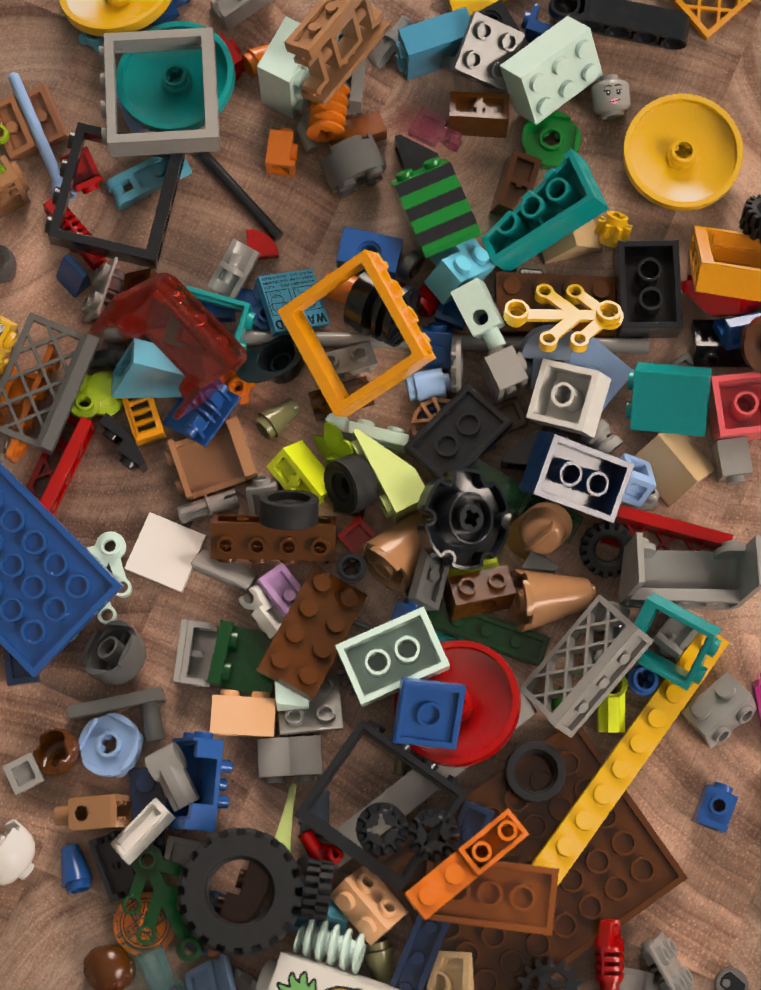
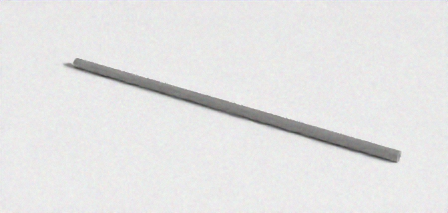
[104,327,649,354]

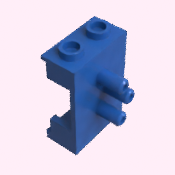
[166,731,233,832]

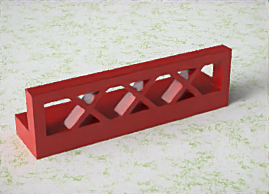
[26,415,97,515]
[600,505,733,551]

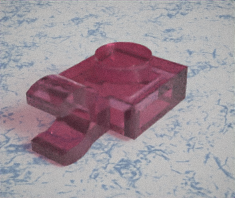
[408,107,462,152]

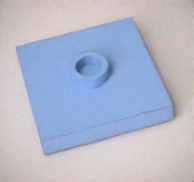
[563,337,634,411]

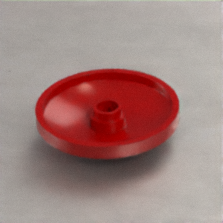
[394,640,521,767]

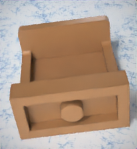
[164,416,258,503]

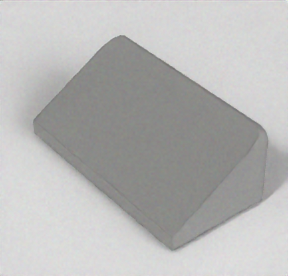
[191,549,258,593]

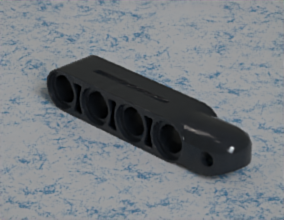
[548,0,690,50]

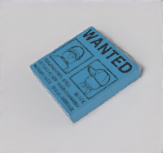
[255,268,330,336]

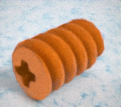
[306,84,350,143]

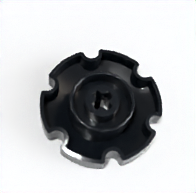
[417,468,509,570]

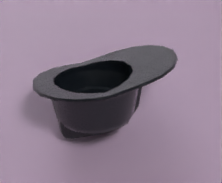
[236,334,304,384]

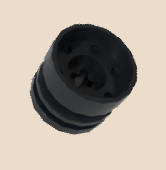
[343,270,421,347]

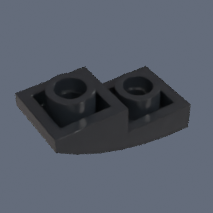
[99,412,148,473]

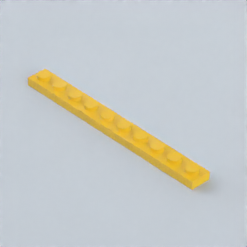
[531,632,730,886]

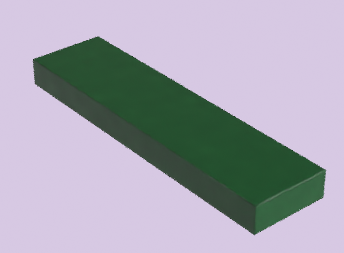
[427,599,551,667]

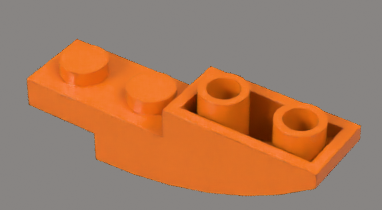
[404,808,529,921]

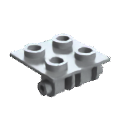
[81,257,125,328]
[278,674,343,737]
[640,931,694,990]

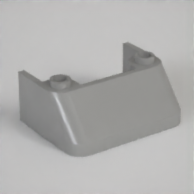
[619,532,761,610]

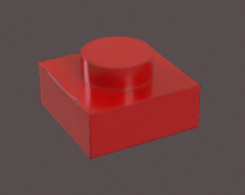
[337,515,377,554]

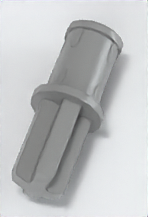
[368,15,414,69]
[177,488,240,523]

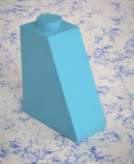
[111,338,206,398]

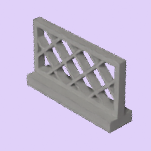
[519,594,654,738]

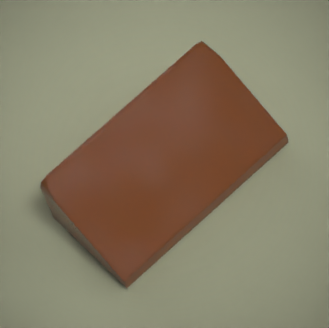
[327,111,387,154]

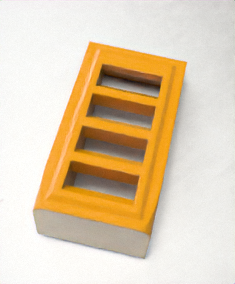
[121,398,166,447]

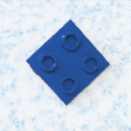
[162,379,241,447]

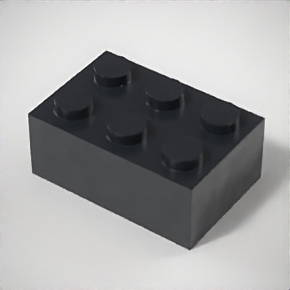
[613,240,683,338]

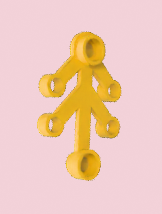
[503,284,623,353]

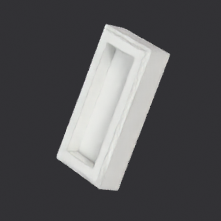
[110,797,175,865]

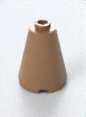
[358,510,423,593]
[508,569,597,632]

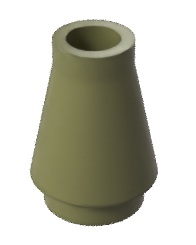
[254,397,301,440]
[364,937,393,985]

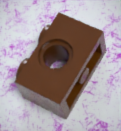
[443,565,516,621]

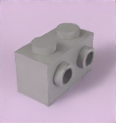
[481,345,528,404]

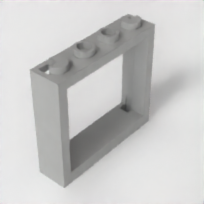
[99,27,220,157]

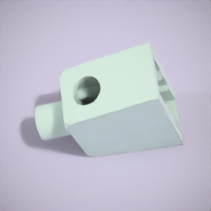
[450,278,506,351]

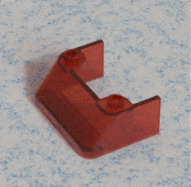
[90,272,247,420]

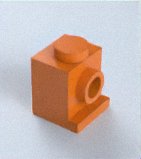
[265,128,299,177]

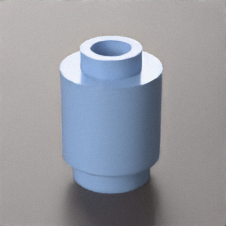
[406,368,451,403]

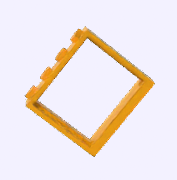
[688,225,761,302]
[277,249,436,417]

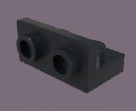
[691,320,749,368]

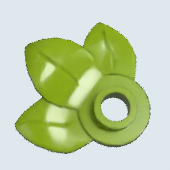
[71,371,123,420]
[313,421,355,466]

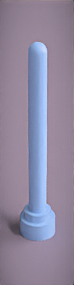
[8,72,77,201]

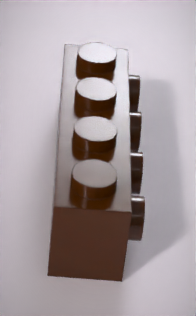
[210,514,337,565]

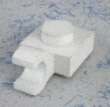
[239,585,284,639]

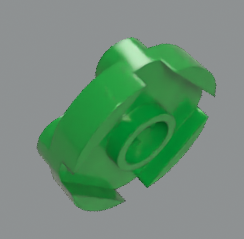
[521,110,581,170]

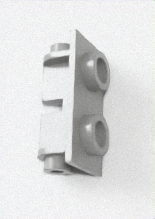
[326,341,378,379]

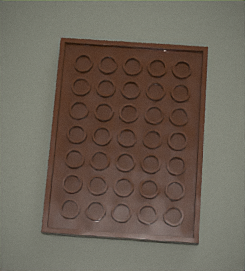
[377,727,688,990]

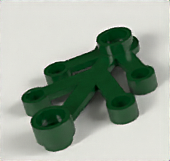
[122,844,215,962]

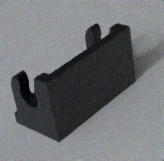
[88,830,145,903]

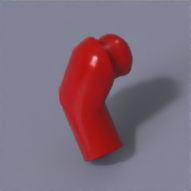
[298,828,343,865]

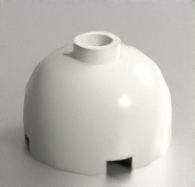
[0,819,35,885]

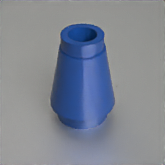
[625,664,659,696]
[60,844,93,894]

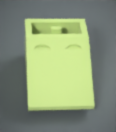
[350,429,425,524]

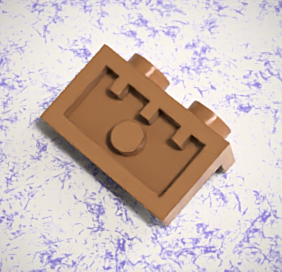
[0,154,30,218]

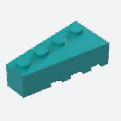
[481,148,609,272]

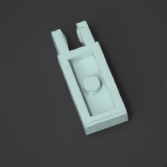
[325,412,410,453]

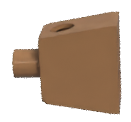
[54,794,132,831]

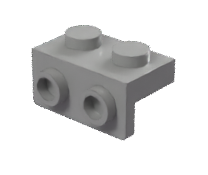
[680,672,757,749]

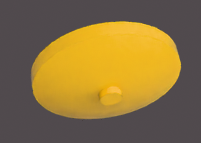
[59,0,172,37]
[623,94,744,211]

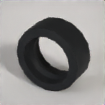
[259,490,319,530]
[504,741,566,803]

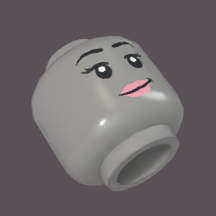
[591,74,631,120]

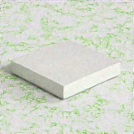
[125,512,207,593]

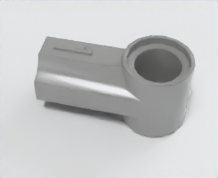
[145,742,201,812]

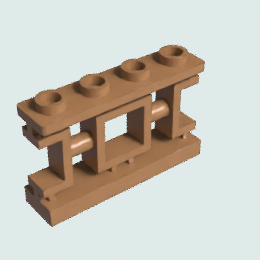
[284,0,390,105]

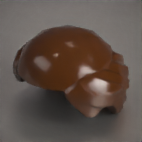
[33,728,80,777]
[83,944,136,990]

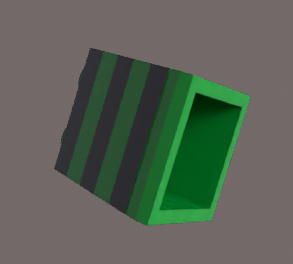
[390,157,482,258]

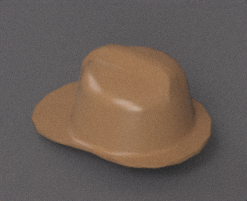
[506,501,573,559]

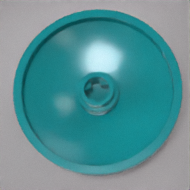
[116,21,236,132]

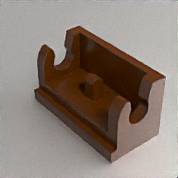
[448,91,510,138]
[489,149,542,216]

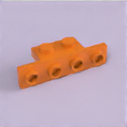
[0,344,61,464]

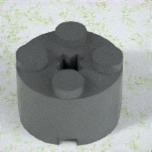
[317,133,387,198]

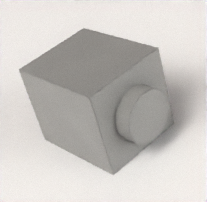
[711,436,753,486]

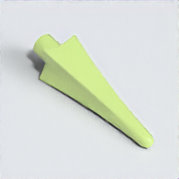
[275,782,297,855]

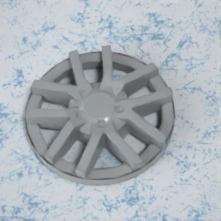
[450,336,464,393]

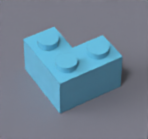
[424,238,496,305]

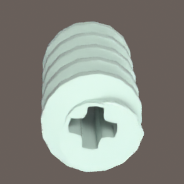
[293,919,366,975]

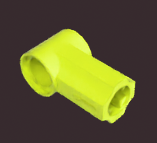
[597,676,628,733]

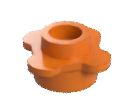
[226,371,255,405]

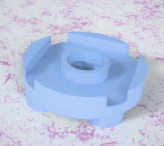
[78,713,144,778]

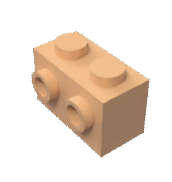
[210,690,277,738]
[330,866,408,946]

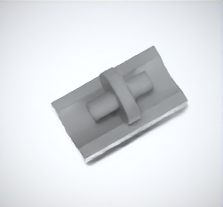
[207,238,261,299]

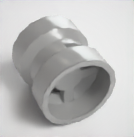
[580,419,623,455]

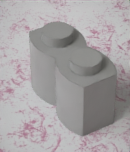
[257,736,324,784]

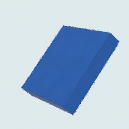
[391,677,466,750]

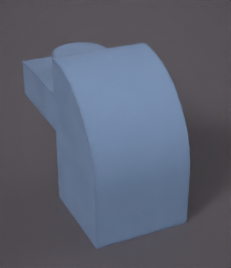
[519,324,573,389]

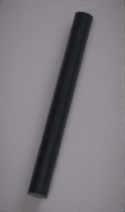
[197,152,284,241]

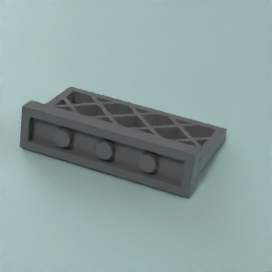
[0,312,100,456]

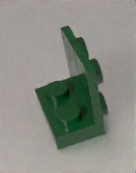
[207,620,275,696]

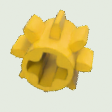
[594,211,632,248]

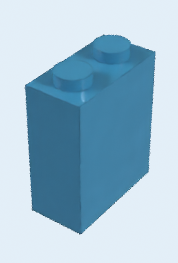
[394,7,470,81]

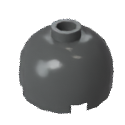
[82,620,147,685]

